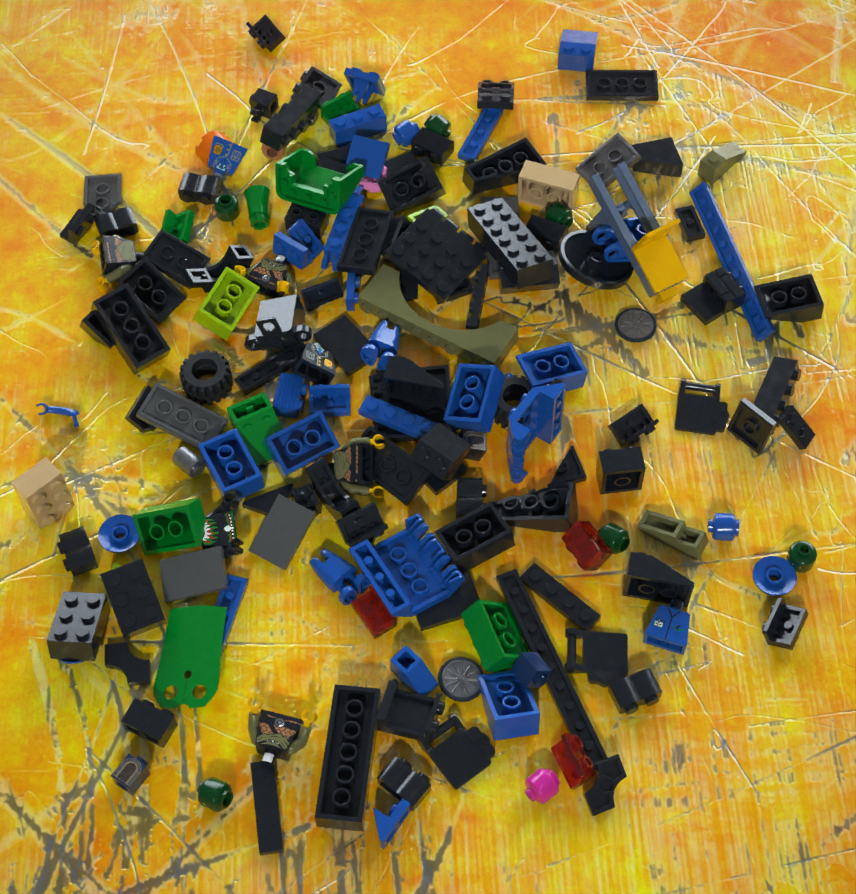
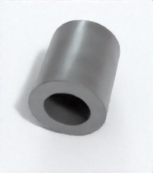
[172,446,204,477]

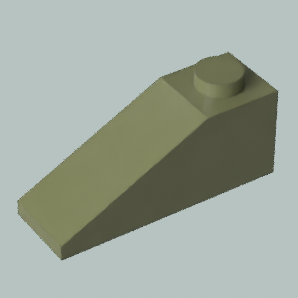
[698,142,747,184]

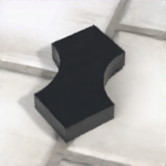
[105,642,151,686]
[583,754,627,816]

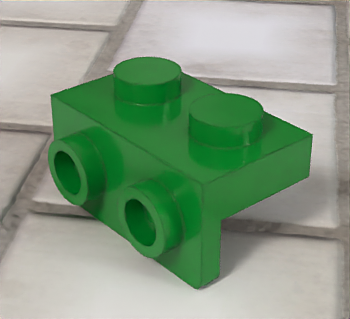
[321,90,361,126]
[161,209,195,244]

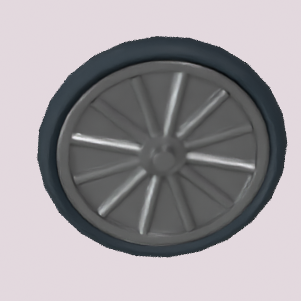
[615,308,657,342]
[438,657,484,702]

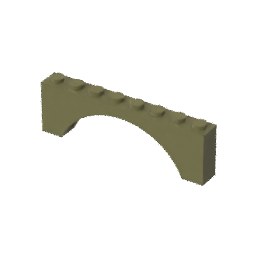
[358,264,518,368]

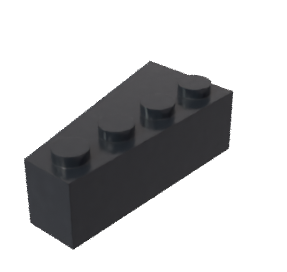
[260,84,321,152]
[462,137,547,194]

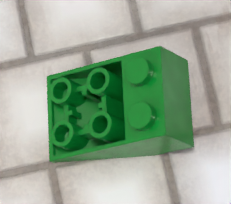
[227,392,283,466]

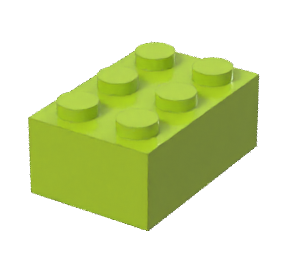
[193,266,260,341]

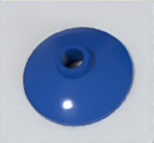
[98,514,140,553]
[752,556,797,596]

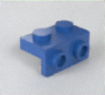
[272,231,313,270]
[309,383,351,417]

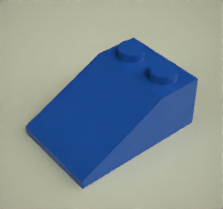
[558,29,598,72]
[516,342,588,392]
[478,670,540,741]

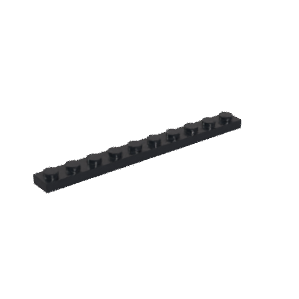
[496,569,608,773]

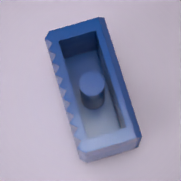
[272,372,308,419]

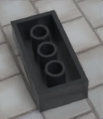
[91,283,171,375]

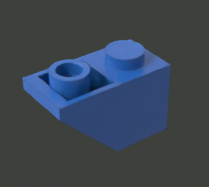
[390,645,438,696]

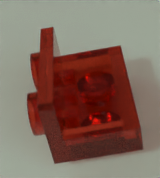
[351,585,397,639]
[551,733,596,789]

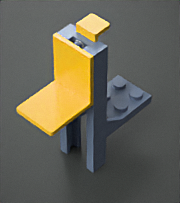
[585,161,689,304]

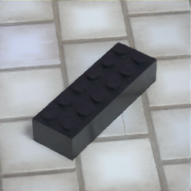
[467,198,553,289]
[315,684,381,832]

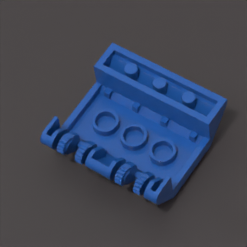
[506,383,566,484]
[349,514,465,617]

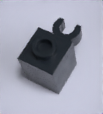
[249,88,279,123]
[291,483,321,517]

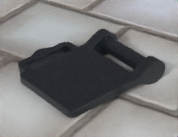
[675,379,729,435]
[564,628,628,688]
[417,713,495,790]

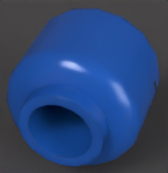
[392,120,420,147]
[707,513,740,541]

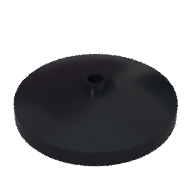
[558,230,634,290]

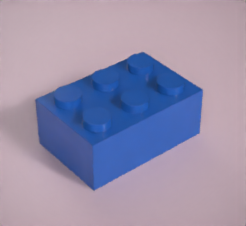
[443,363,505,433]
[263,410,340,478]
[198,428,265,501]

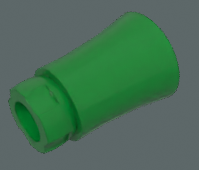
[244,185,270,230]

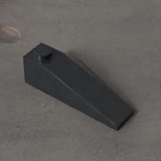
[492,482,578,532]

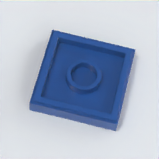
[346,134,390,180]

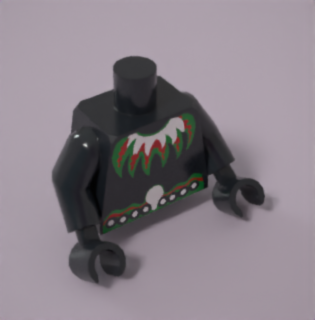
[202,492,244,560]

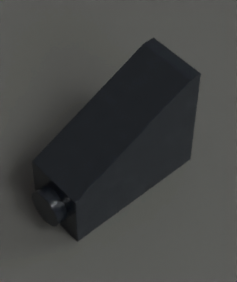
[631,137,683,177]

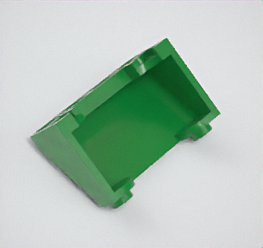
[275,148,364,215]

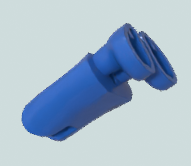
[360,320,400,371]
[309,548,370,605]

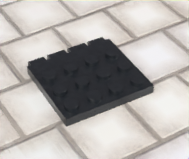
[383,207,487,304]
[369,365,457,443]

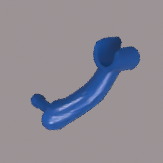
[36,403,80,427]

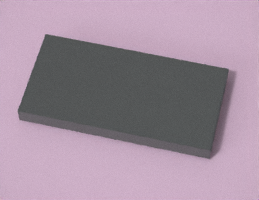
[136,383,229,449]

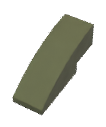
[637,510,708,558]

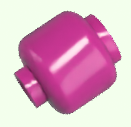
[524,768,560,804]

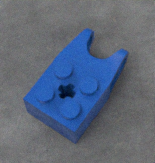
[592,217,669,262]

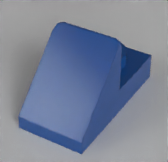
[286,218,324,260]
[373,798,411,849]

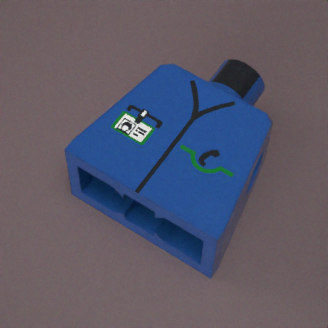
[643,599,690,655]

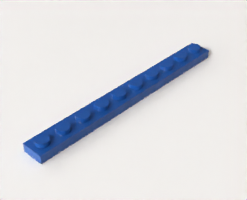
[690,181,776,342]

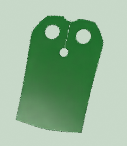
[154,605,227,708]

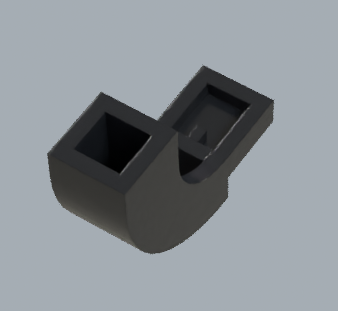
[183,245,254,293]
[305,458,361,521]

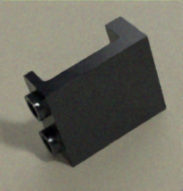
[376,680,445,743]

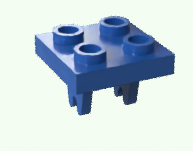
[344,67,386,105]

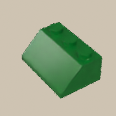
[132,498,205,556]
[461,600,529,672]

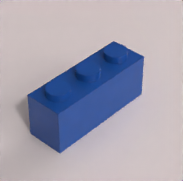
[329,104,387,147]

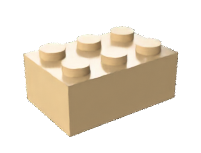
[518,160,580,211]
[11,457,75,530]

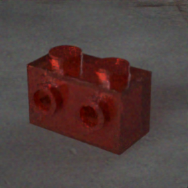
[561,521,613,571]

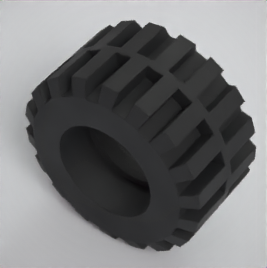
[179,350,233,405]
[494,375,532,429]

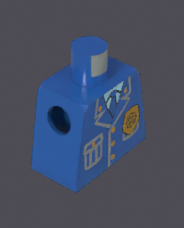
[207,135,247,183]

